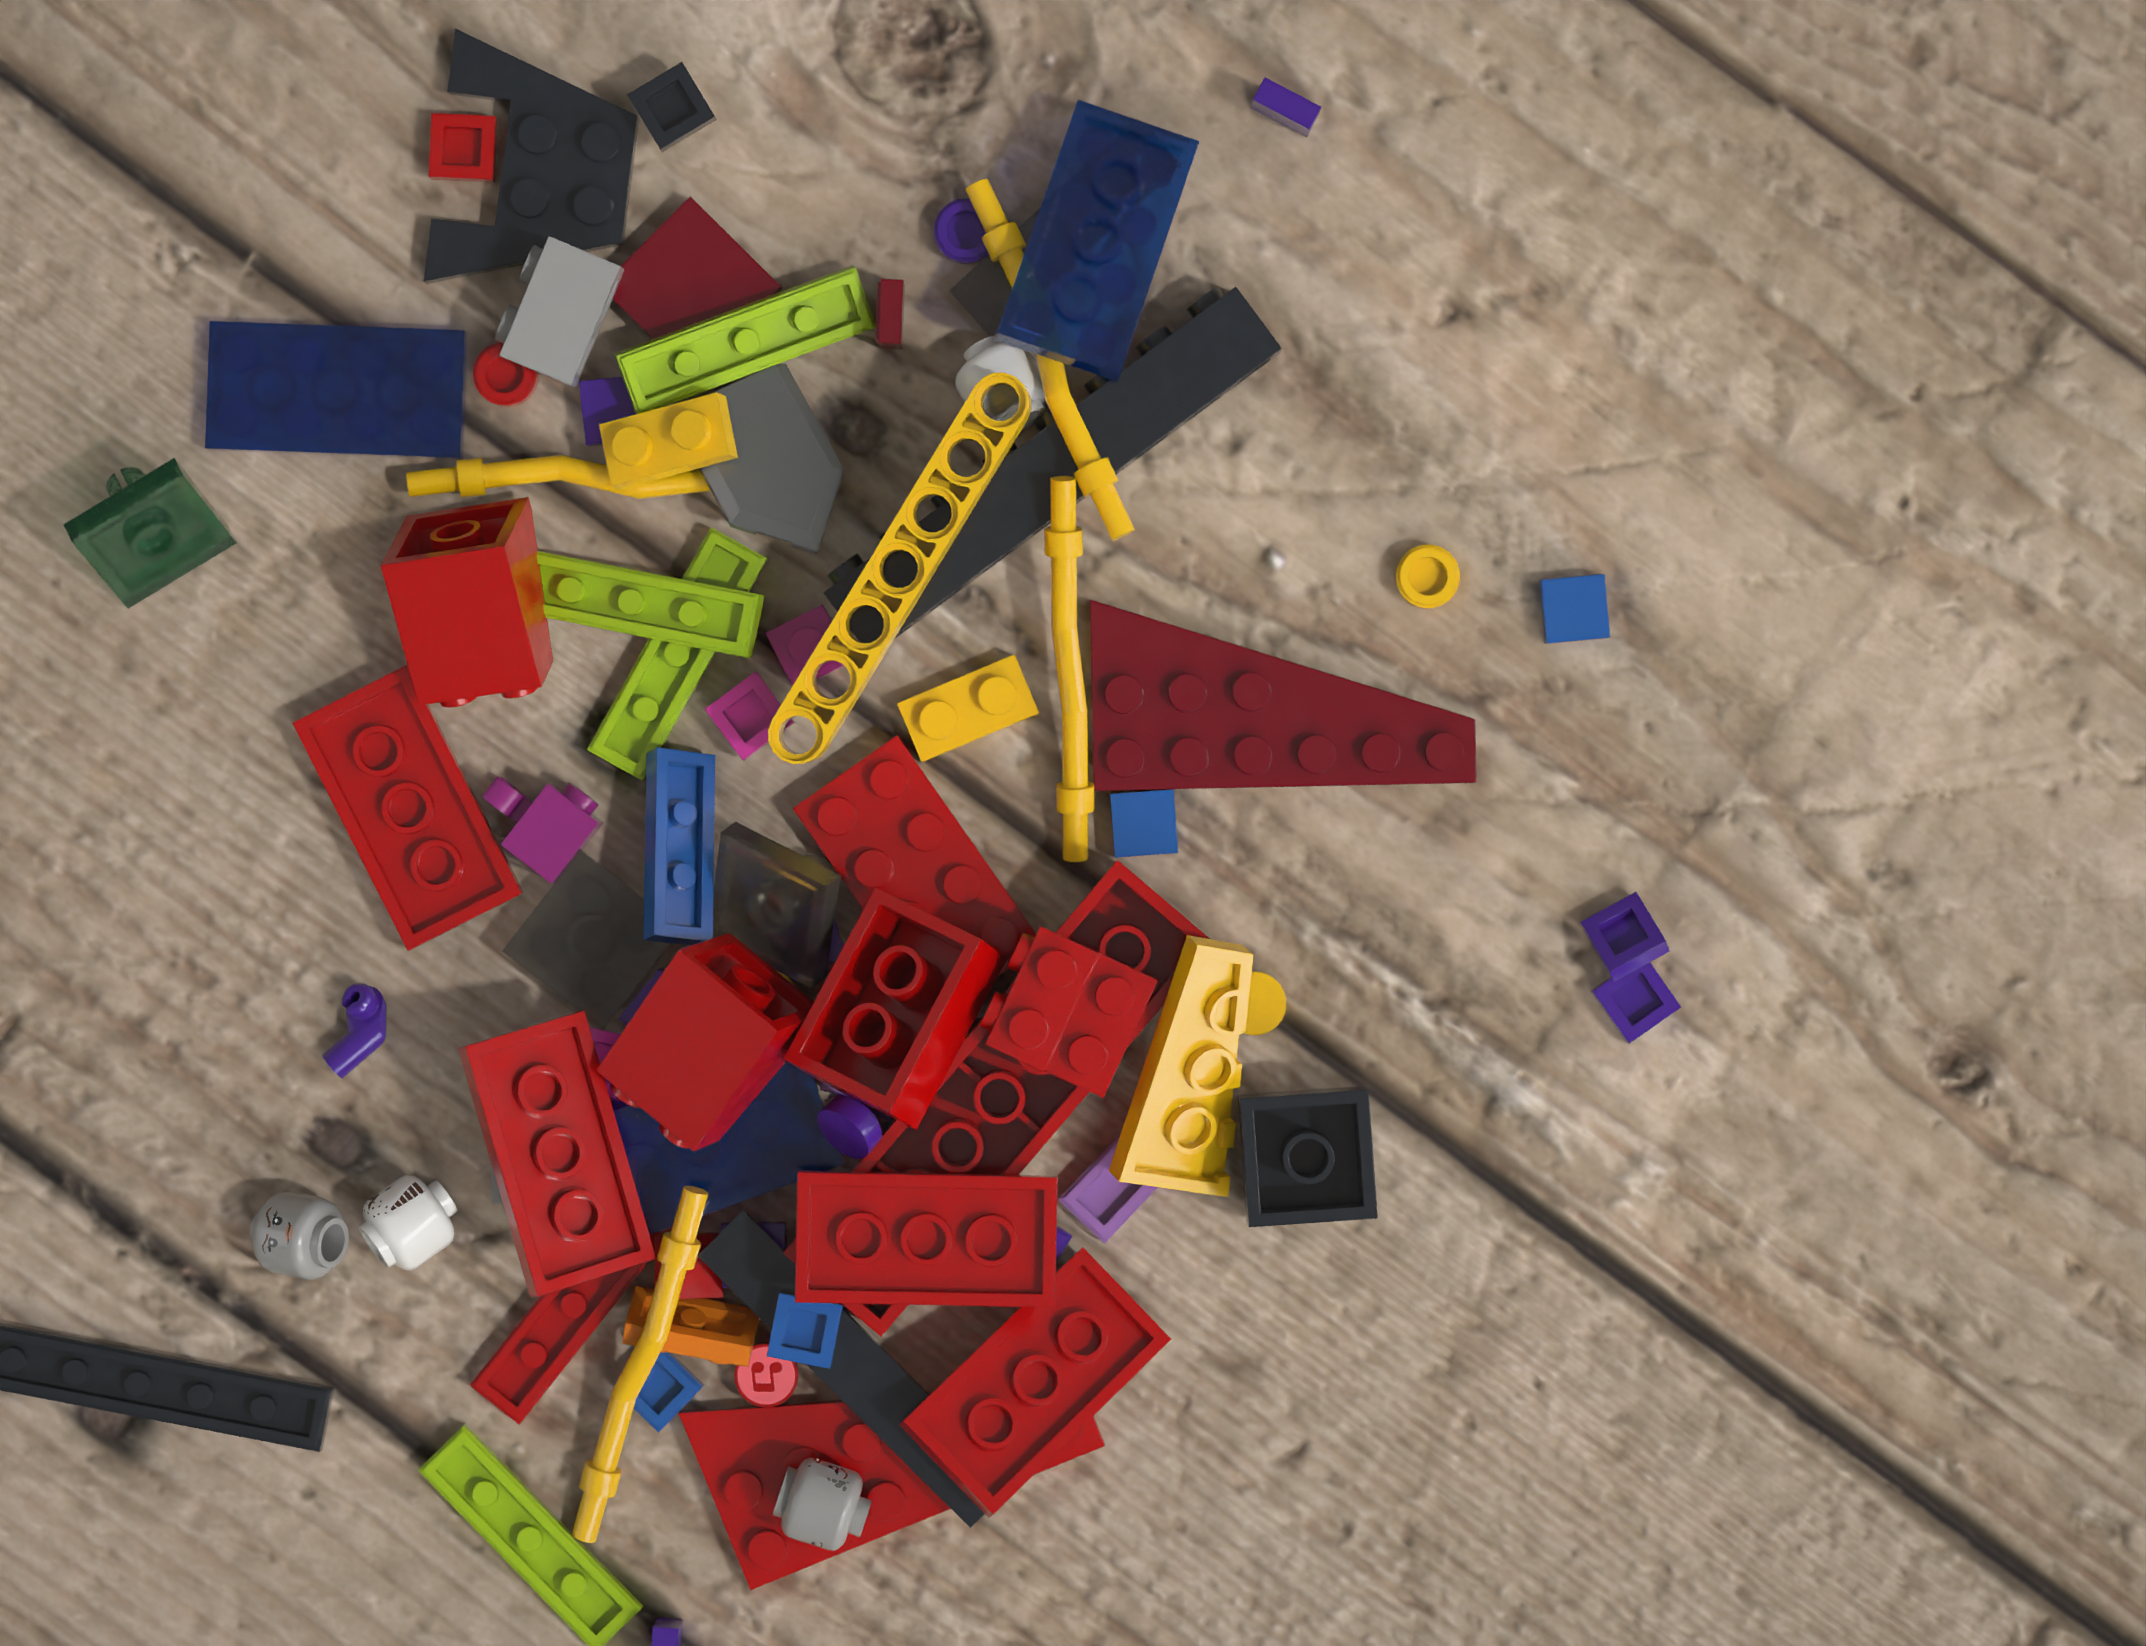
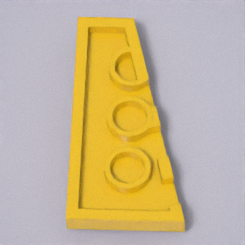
[1109,935,1253,1197]

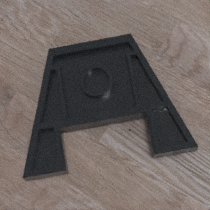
[423,28,639,284]

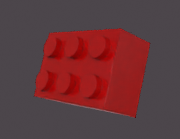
[784,887,1007,1130]

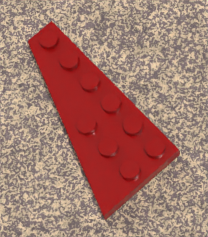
[678,1400,1105,1591]

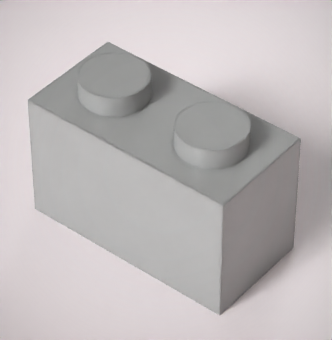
[495,236,624,388]

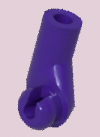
[322,983,387,1079]

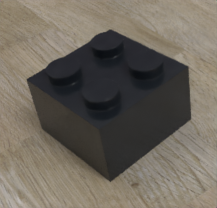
[1238,1086,1378,1227]

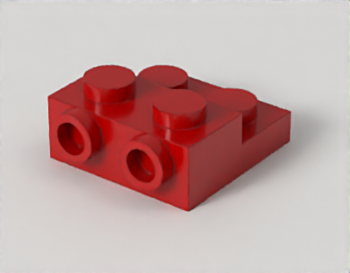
[980,925,1158,1098]

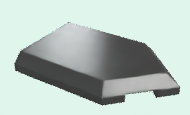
[699,364,845,554]

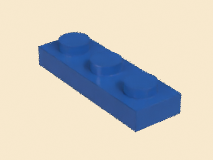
[643,747,715,945]

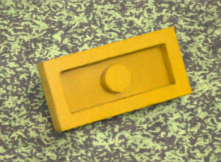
[599,392,738,490]
[897,654,1039,762]

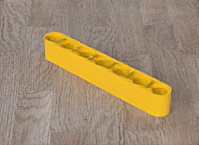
[768,372,1032,764]

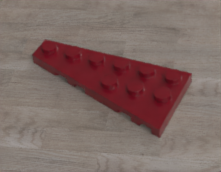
[1090,600,1477,791]

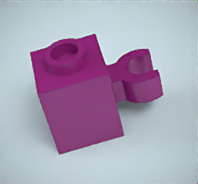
[482,776,604,884]

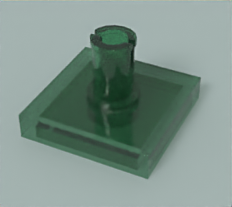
[63,458,237,609]

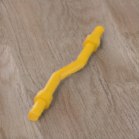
[965,178,1135,541]
[406,455,711,499]
[1044,476,1094,862]
[571,1186,708,1543]

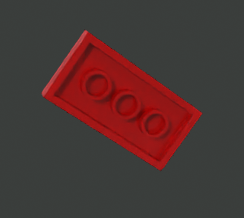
[292,665,524,951]
[792,735,1037,976]
[458,1010,656,1297]
[795,1171,1058,1308]
[899,1247,1171,1518]

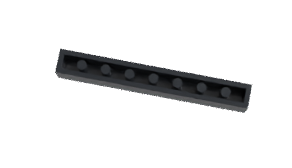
[823,287,1282,643]

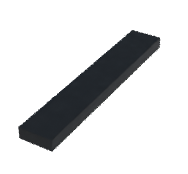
[698,1210,984,1528]
[0,1323,335,1452]

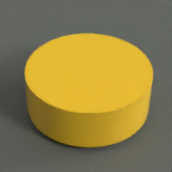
[1395,544,1460,609]
[1244,970,1286,1035]

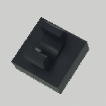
[627,62,717,152]

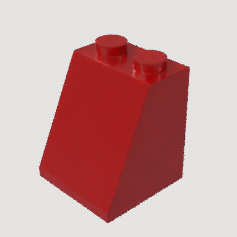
[380,497,553,708]
[596,933,814,1151]

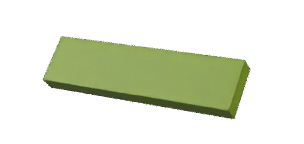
[614,265,876,414]
[587,527,768,781]
[537,551,764,659]
[418,1424,643,1646]

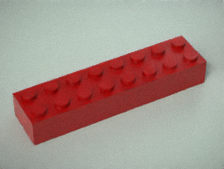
[783,860,1210,1337]

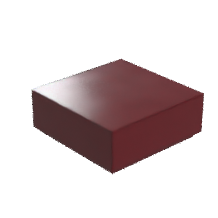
[875,279,905,349]

